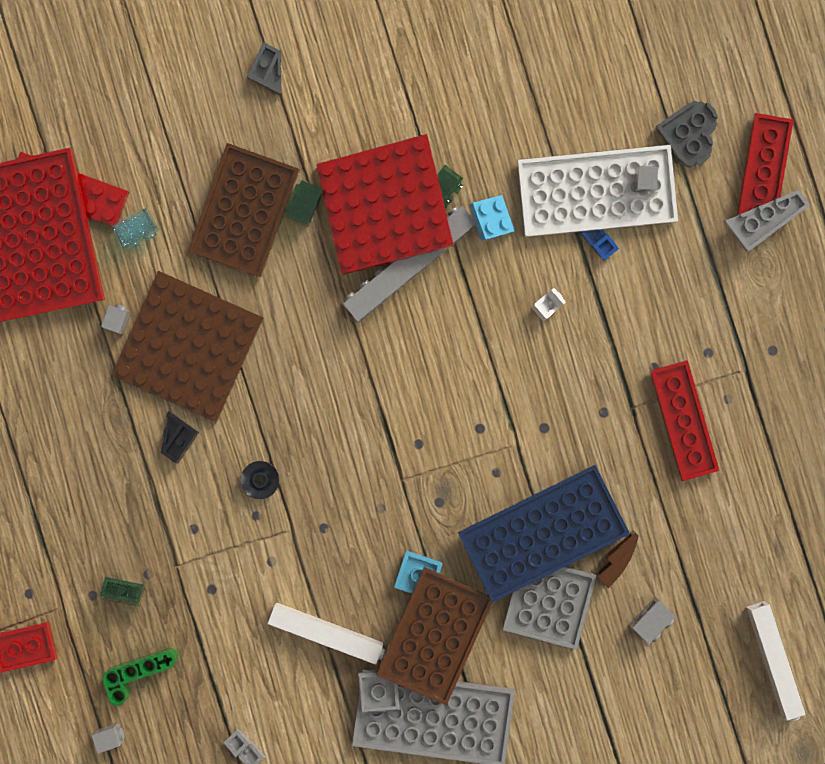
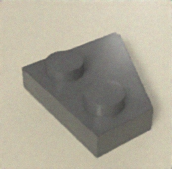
[247,42,282,95]

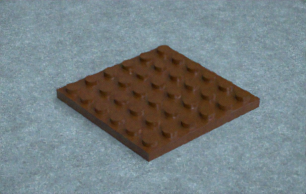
[112,271,264,422]

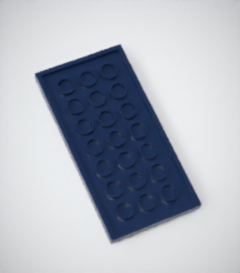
[458,465,630,603]

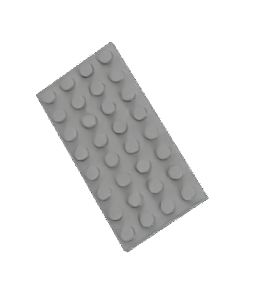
[352,668,515,764]

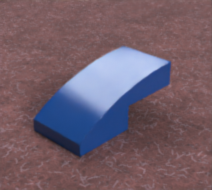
[580,229,619,261]

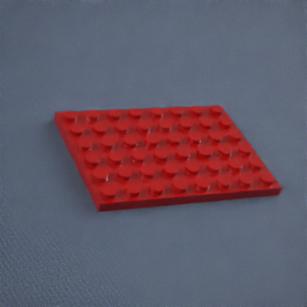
[0,148,105,322]

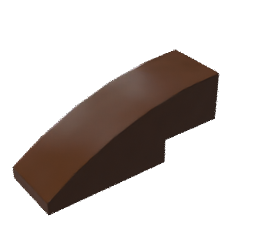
[596,531,639,588]

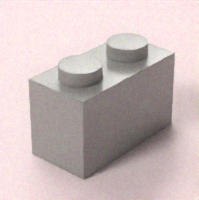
[629,597,676,644]

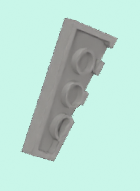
[724,190,810,252]

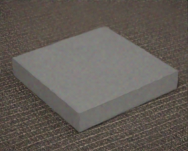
[358,671,400,713]

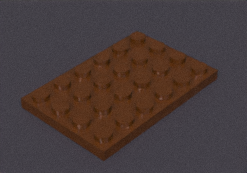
[188,143,300,277]
[376,567,492,705]

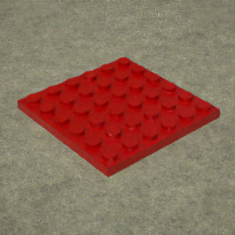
[316,134,454,275]

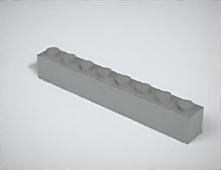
[343,206,476,323]

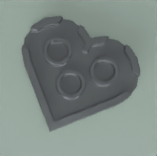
[655,101,718,167]

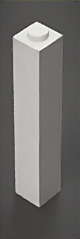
[746,601,806,721]
[268,602,385,664]

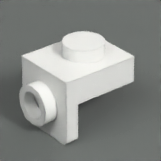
[531,288,566,321]

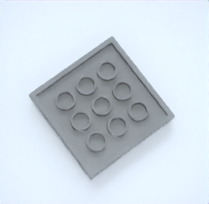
[502,566,597,650]

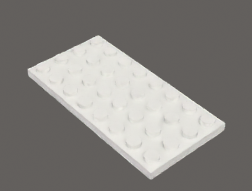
[517,145,678,237]

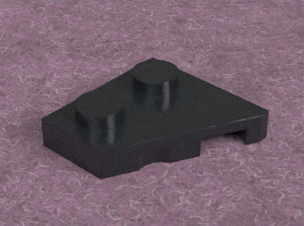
[161,411,199,464]

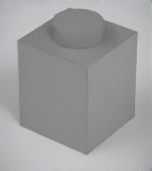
[634,166,658,196]
[101,304,131,334]
[91,723,125,754]

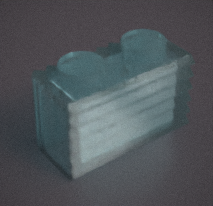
[112,208,159,250]

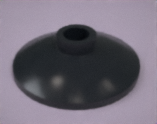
[241,461,279,499]

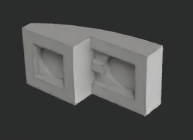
[223,729,266,764]

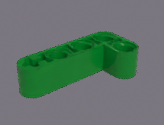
[102,648,179,706]

